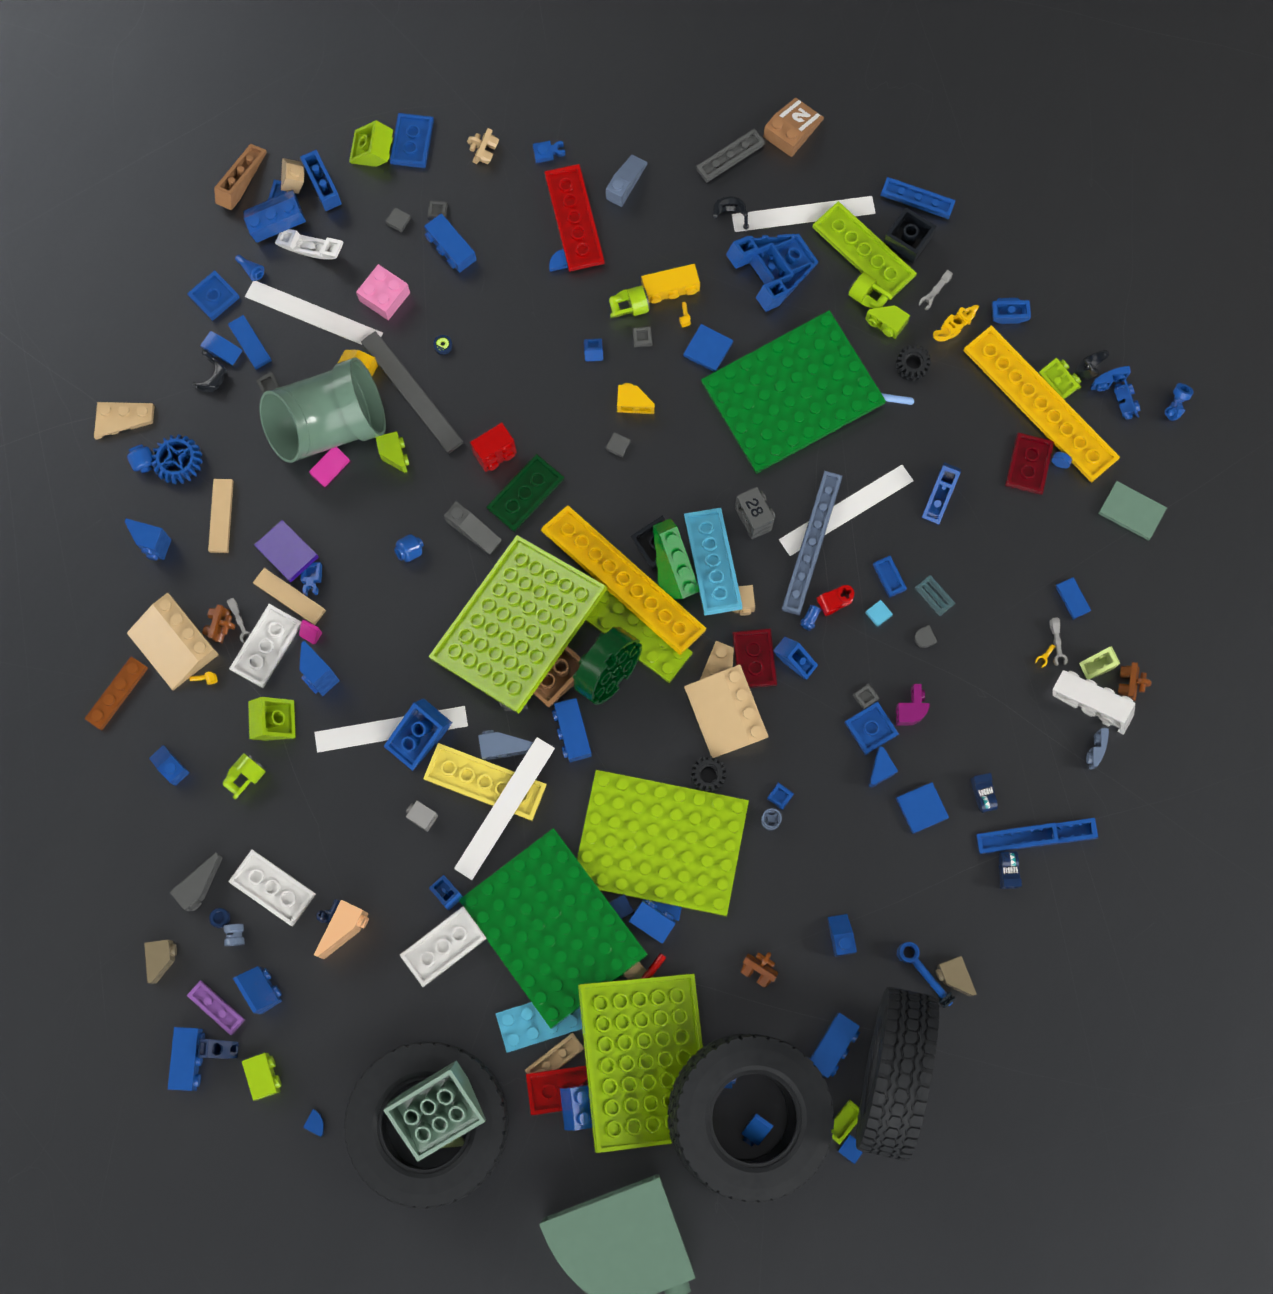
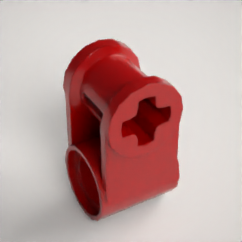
[817,585,855,616]

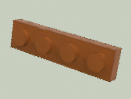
[85,656,148,730]

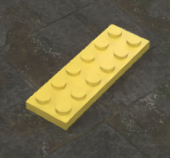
[423,743,547,821]

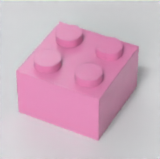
[356,264,410,321]

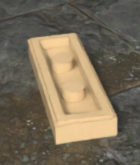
[525,1032,584,1074]

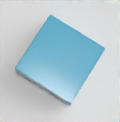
[865,600,893,627]

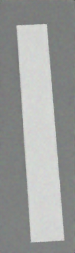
[732,196,876,232]
[245,281,383,345]
[779,465,913,556]
[315,706,468,753]
[454,737,555,880]

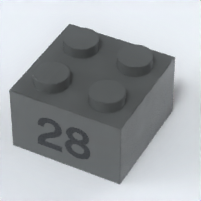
[735,487,775,540]

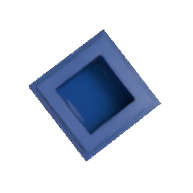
[584,339,603,362]

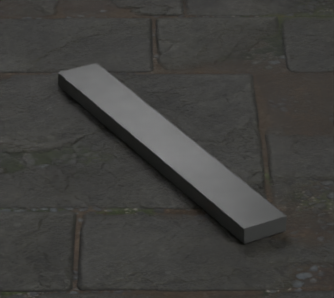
[361,331,463,454]

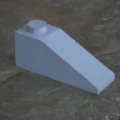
[606,155,648,207]
[478,730,534,761]

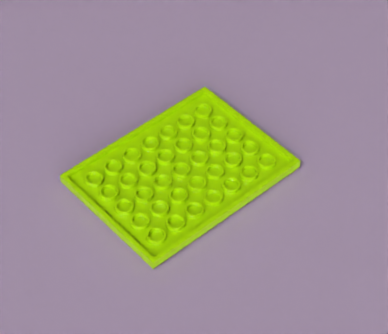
[428,535,608,714]
[577,770,749,917]
[578,974,703,1153]

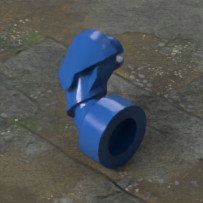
[1165,383,1194,421]

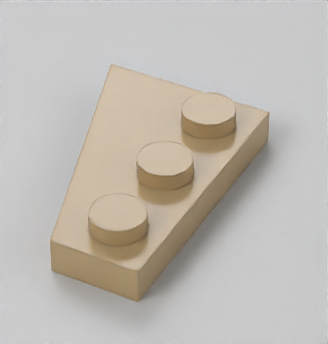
[94,402,155,440]
[700,641,734,680]

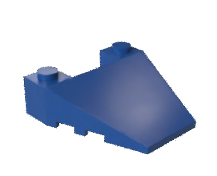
[726,234,818,312]

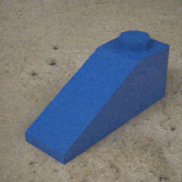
[922,463,961,524]

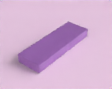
[187,980,245,1035]

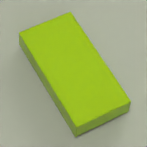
[831,1099,859,1145]

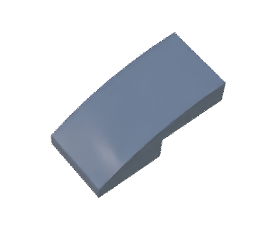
[1086,728,1109,770]

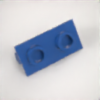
[1114,379,1141,420]

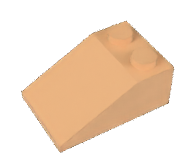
[314,900,369,959]

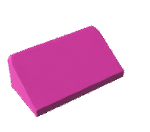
[309,447,350,487]

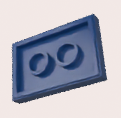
[390,113,434,168]

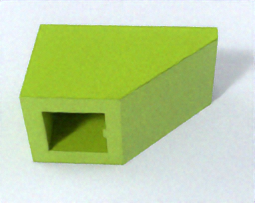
[865,305,910,339]
[376,431,409,473]

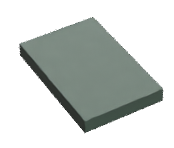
[1098,481,1167,541]

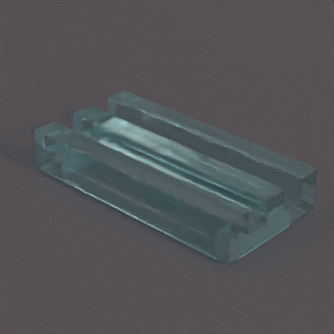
[915,575,955,616]

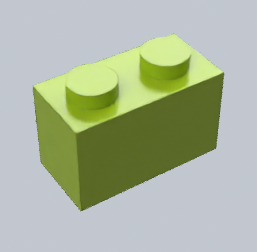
[242,1053,282,1101]

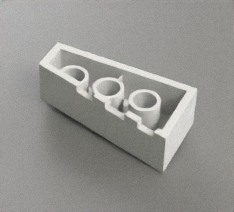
[1053,670,1135,735]

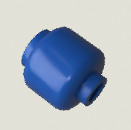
[127,444,155,474]
[394,534,424,562]

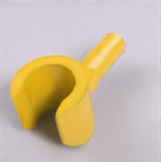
[679,302,691,328]
[1035,644,1055,668]
[189,672,218,685]

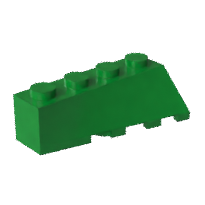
[653,518,699,599]

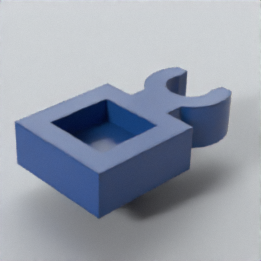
[533,141,565,163]
[301,562,322,596]

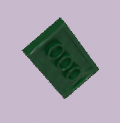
[486,454,564,532]

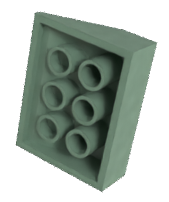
[383,1061,486,1162]

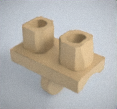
[467,128,499,164]

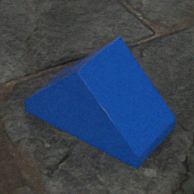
[868,746,898,787]
[429,875,463,911]

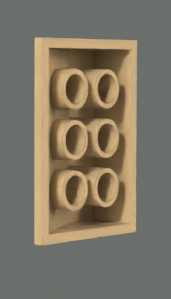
[127,593,219,691]
[684,665,768,758]

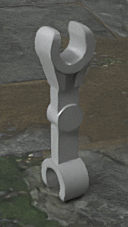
[919,270,953,311]
[227,598,251,644]
[1049,618,1068,666]

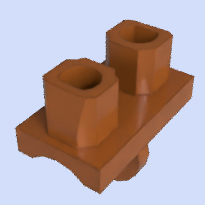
[202,604,235,643]
[1118,662,1152,701]
[741,952,779,988]

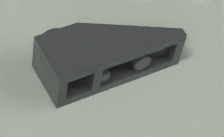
[444,502,502,555]
[170,853,223,912]

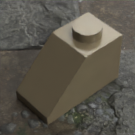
[144,940,177,984]
[935,956,977,996]

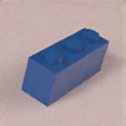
[300,150,342,211]
[424,213,476,273]
[552,698,592,763]
[810,1013,860,1078]
[168,1027,205,1091]

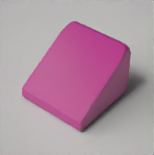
[299,620,322,644]

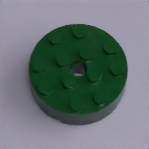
[573,627,642,705]

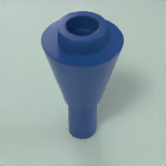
[235,255,264,281]

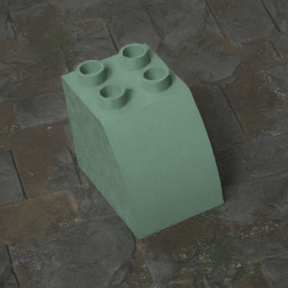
[539,1174,695,1294]

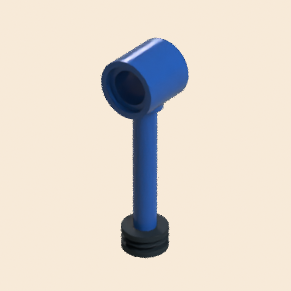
[897,942,956,1008]

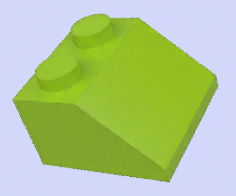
[349,120,393,167]
[248,697,295,741]

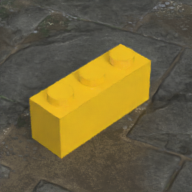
[641,264,700,303]

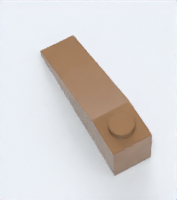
[214,144,267,210]

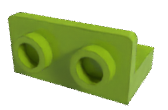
[1039,357,1082,400]

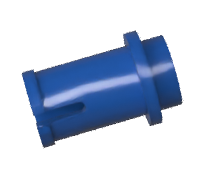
[801,605,821,631]

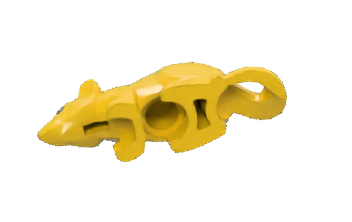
[933,305,979,342]

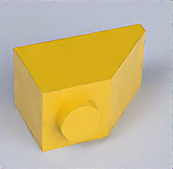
[338,350,378,376]
[617,383,655,414]

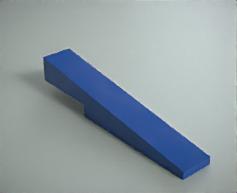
[976,818,1098,854]

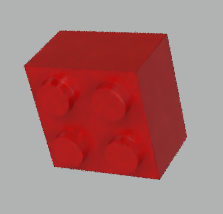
[470,423,517,472]

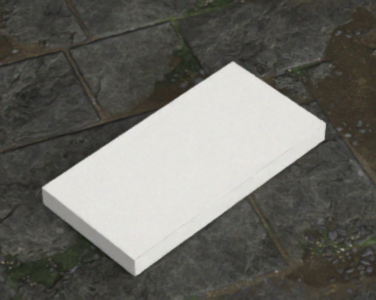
[229,604,301,688]
[228,849,316,927]
[400,906,486,987]

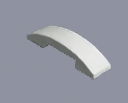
[275,229,344,259]

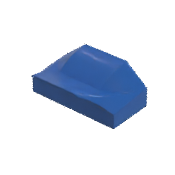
[992,298,1031,324]

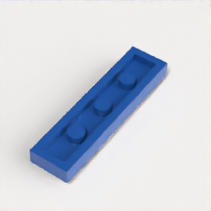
[880,177,956,219]

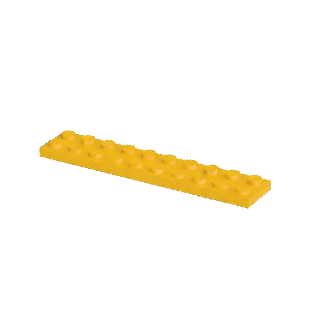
[963,325,1120,483]
[541,505,706,655]

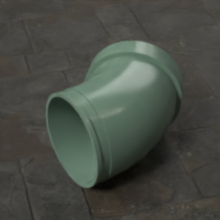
[260,358,386,463]

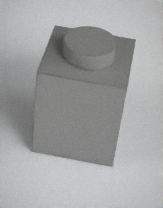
[406,801,438,832]

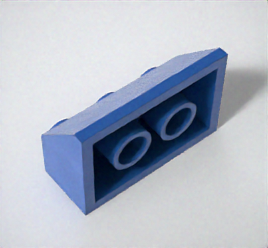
[243,190,306,243]
[300,641,340,696]

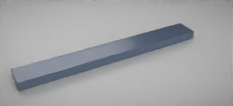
[782,471,843,616]

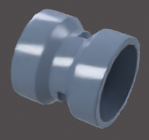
[761,808,782,830]
[224,924,245,946]

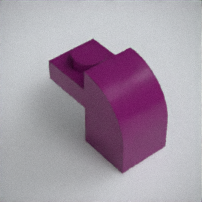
[896,684,930,726]

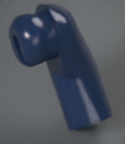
[316,899,340,923]

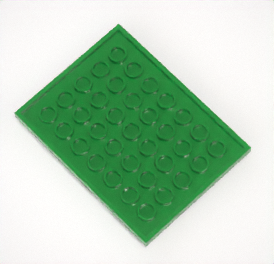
[701,310,886,474]
[459,828,648,1029]

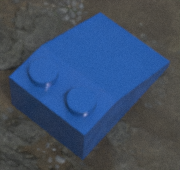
[384,698,453,771]

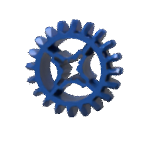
[151,434,203,485]

